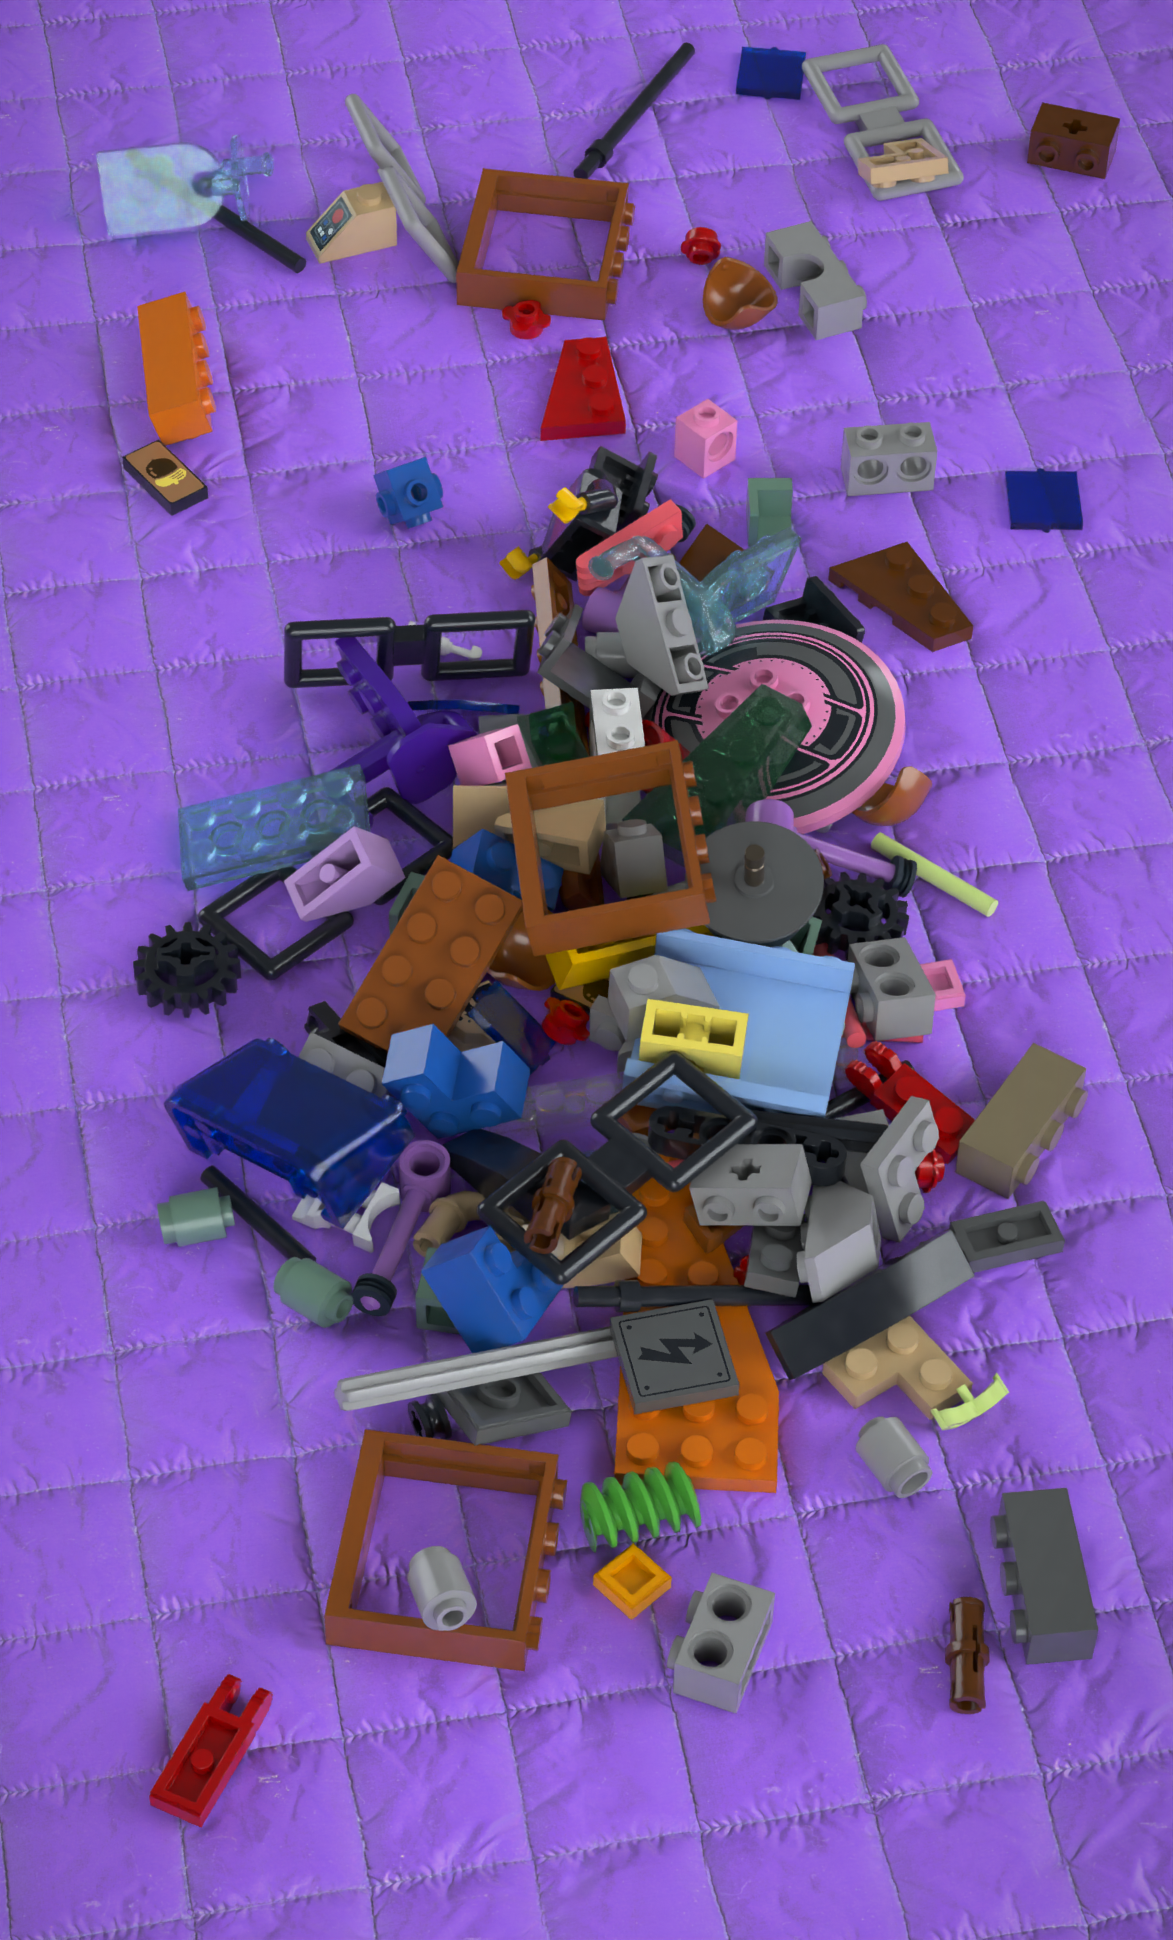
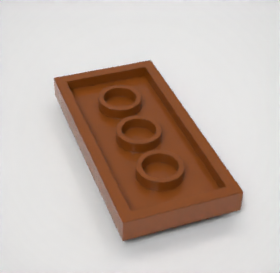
[338,855,523,1054]

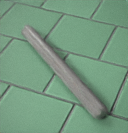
[334,1326,617,1411]

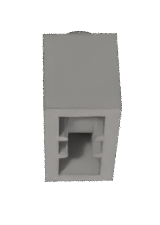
[689,1144,812,1226]

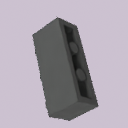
[990,1488,1098,1665]

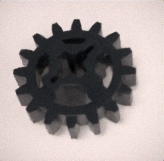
[812,872,909,960]
[133,922,241,1018]

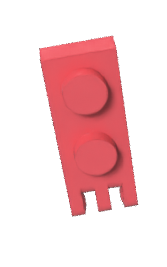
[576,499,683,596]

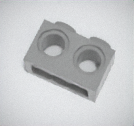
[841,422,937,496]
[848,937,936,1041]
[667,1573,775,1714]

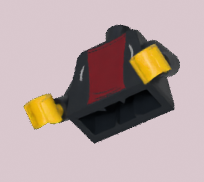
[499,468,622,581]

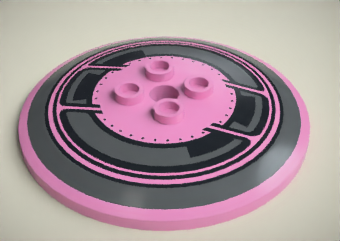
[642,620,906,835]

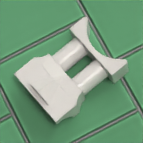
[292,1163,401,1253]

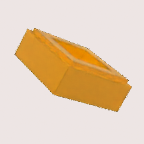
[593,1543,672,1620]

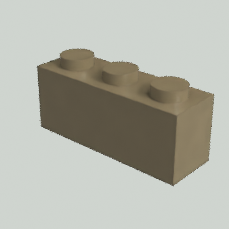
[955,1043,1088,1199]

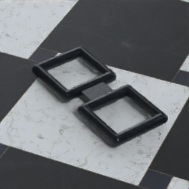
[284,610,535,688]
[198,787,453,980]
[477,1051,758,1285]

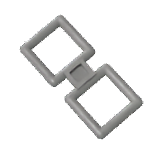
[802,44,964,201]
[345,94,458,283]

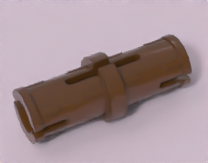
[524,1157,582,1254]
[945,1597,990,1714]

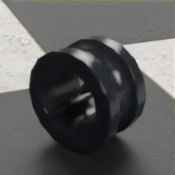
[408,1394,452,1440]

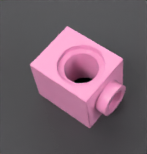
[674,399,737,479]

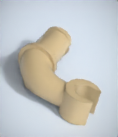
[413,1191,530,1257]

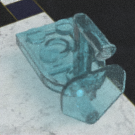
[96,135,274,236]
[588,527,802,656]

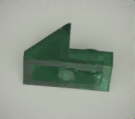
[517,702,589,767]

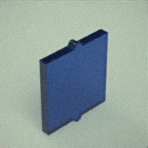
[736,47,806,100]
[1004,468,1083,533]
[408,700,520,716]
[468,980,556,1076]

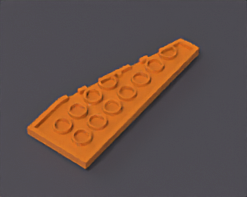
[614,1154,779,1493]

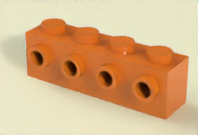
[137,291,216,446]

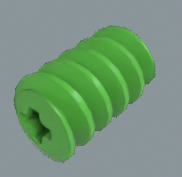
[580,1461,701,1553]

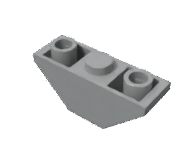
[615,555,709,696]
[797,1181,881,1303]

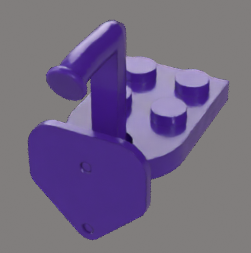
[318,637,477,832]

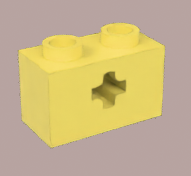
[639,999,749,1079]

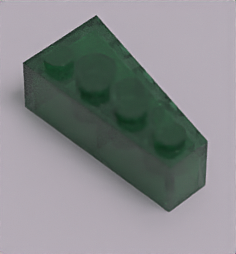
[622,684,812,867]

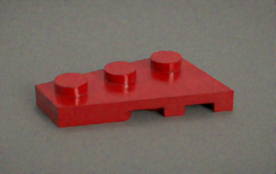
[540,337,626,441]

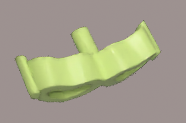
[930,1373,1009,1431]

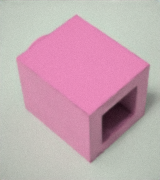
[448,724,532,786]

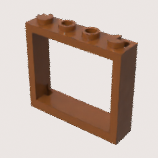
[456,168,635,321]
[505,740,717,957]
[324,1429,567,1671]

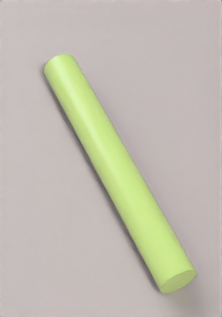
[871,832,998,917]

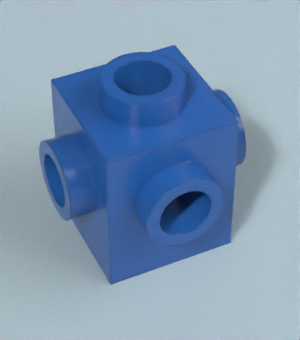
[373,457,443,529]

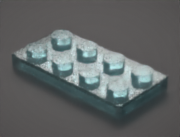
[178,764,370,891]

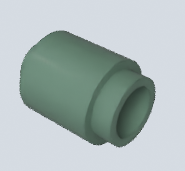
[157,1187,235,1247]
[273,1257,353,1328]

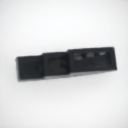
[442,1129,610,1240]
[765,1230,975,1380]

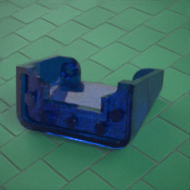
[163,1038,415,1229]

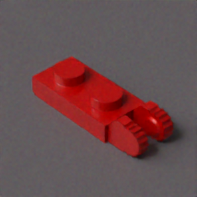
[844,1041,975,1165]
[149,1674,273,1827]

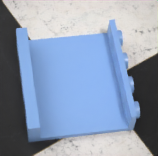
[622,928,855,1118]

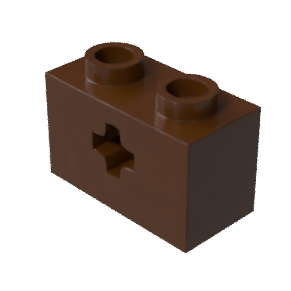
[1027,102,1121,179]

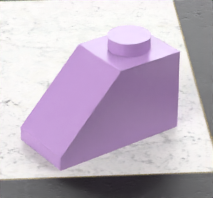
[284,826,405,922]

